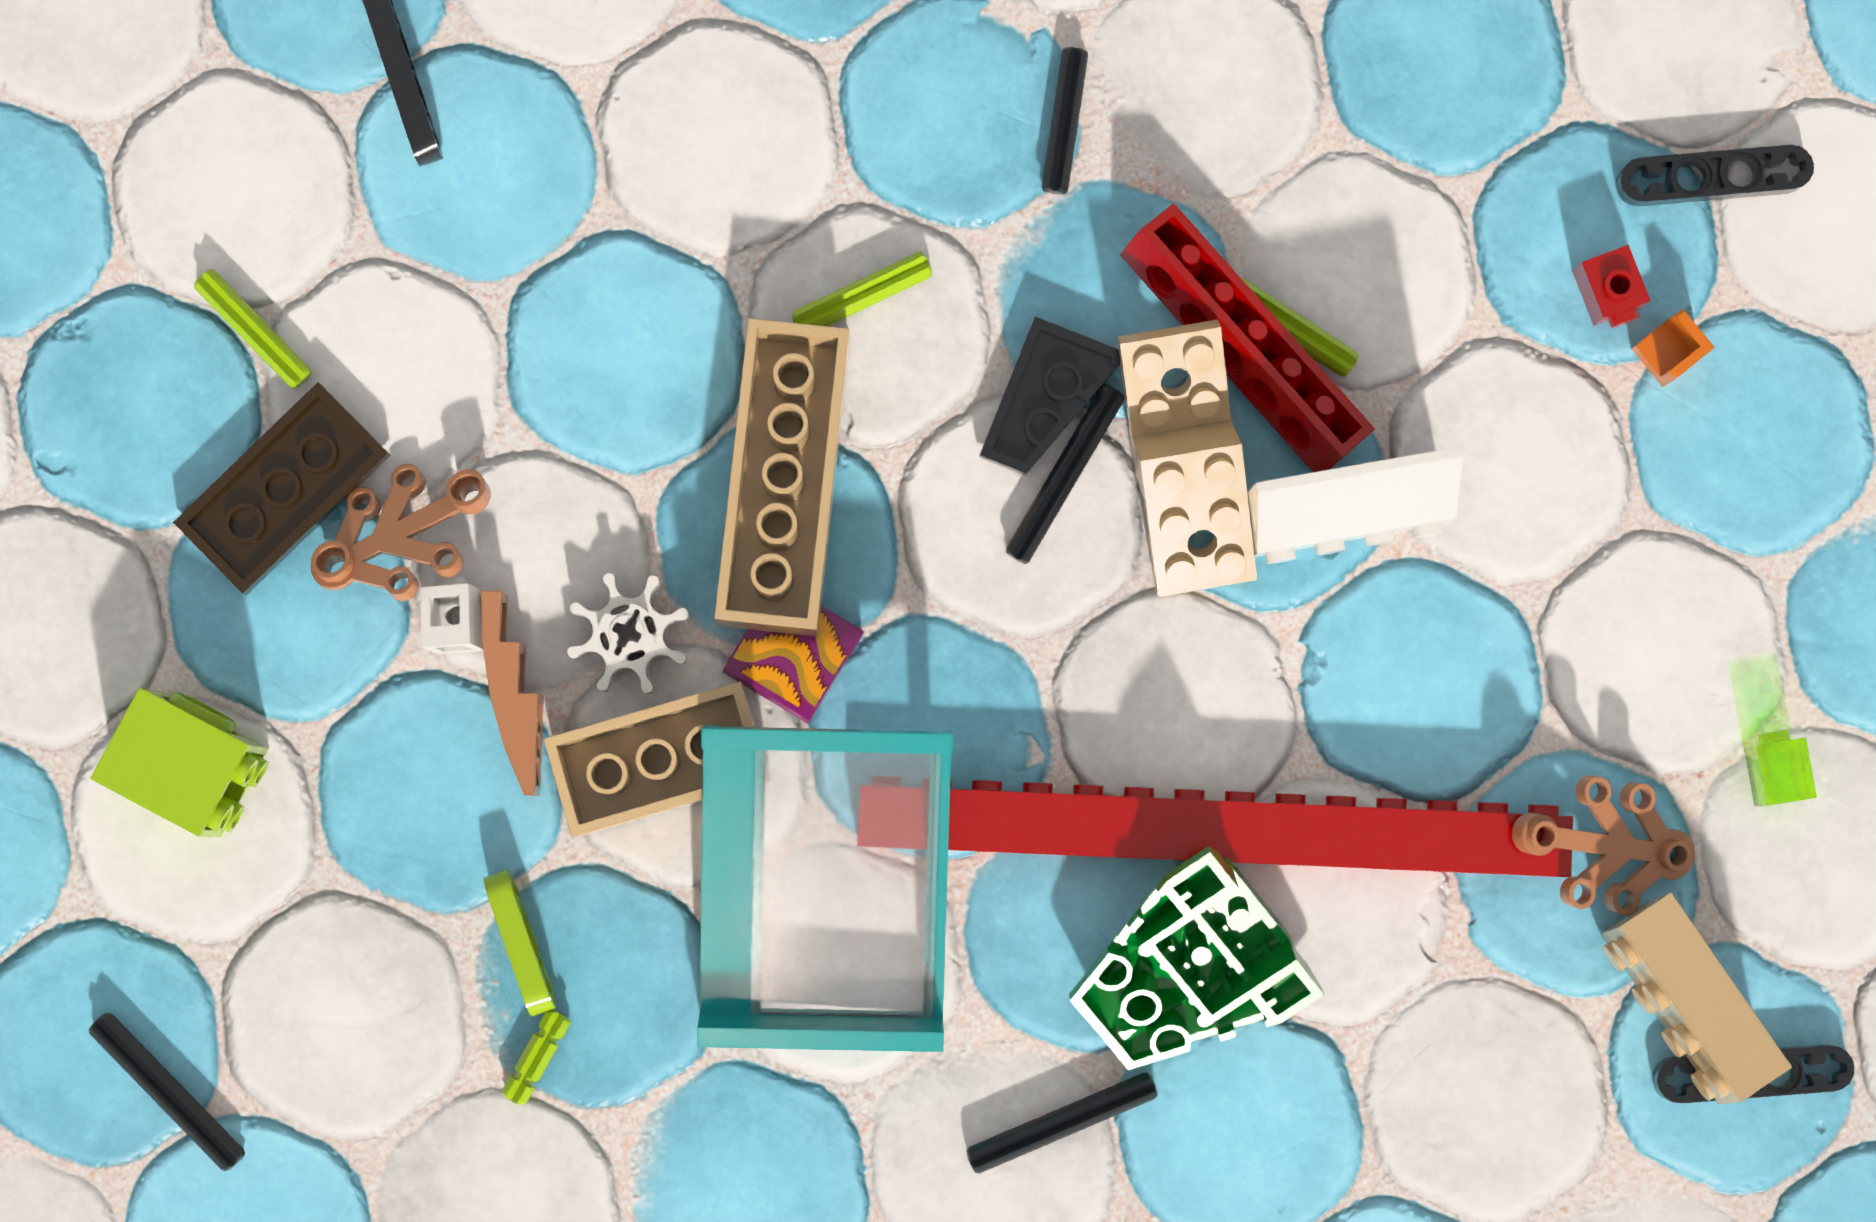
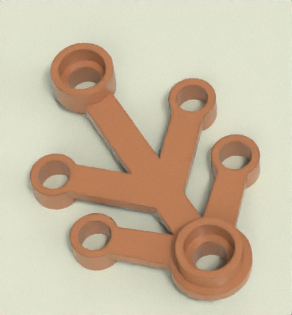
[310,464,491,601]
[1512,775,1695,915]

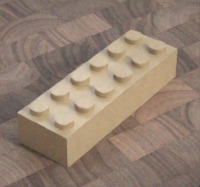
[714,318,850,637]

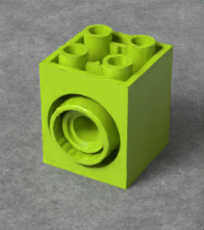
[90,687,269,837]

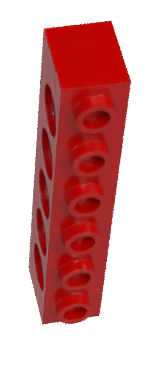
[1120,203,1375,472]

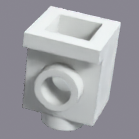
[420,577,483,654]

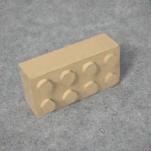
[543,681,772,838]
[1601,892,1792,1104]

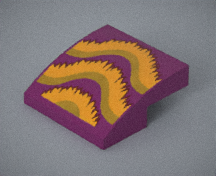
[722,606,864,724]

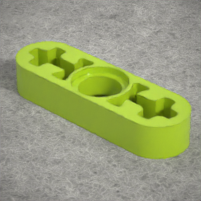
[484,869,557,1017]

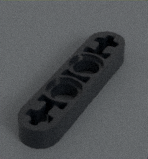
[362,0,444,167]
[1616,145,1814,206]
[1652,1044,1855,1104]

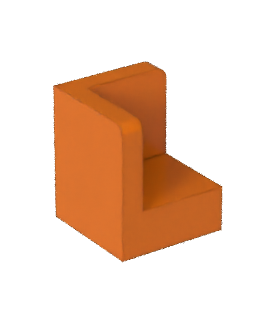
[1631,309,1715,387]

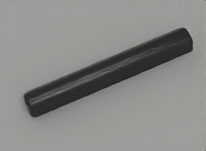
[1006,384,1125,564]
[88,1013,245,1171]
[966,1073,1158,1174]

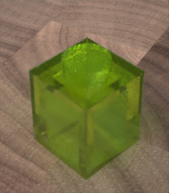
[1744,730,1817,807]

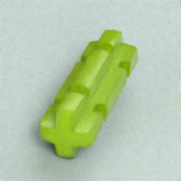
[502,1009,571,1105]

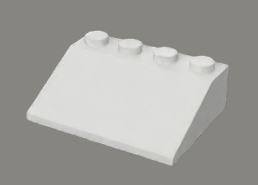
[1247,446,1463,564]

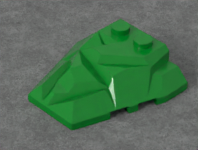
[1069,846,1324,1070]

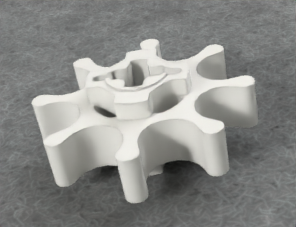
[567,573,690,694]

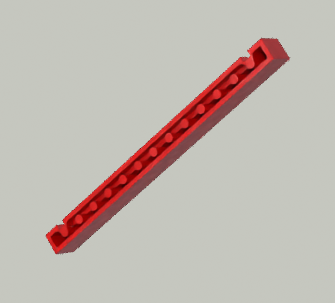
[857,776,1573,877]

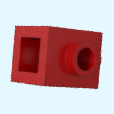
[1572,245,1651,329]

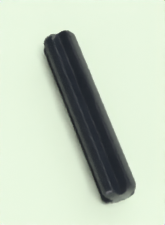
[1042,47,1088,194]

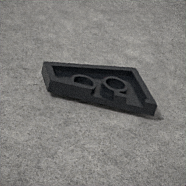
[979,316,1121,476]

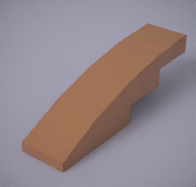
[481,590,544,796]

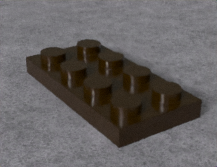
[173,382,391,595]

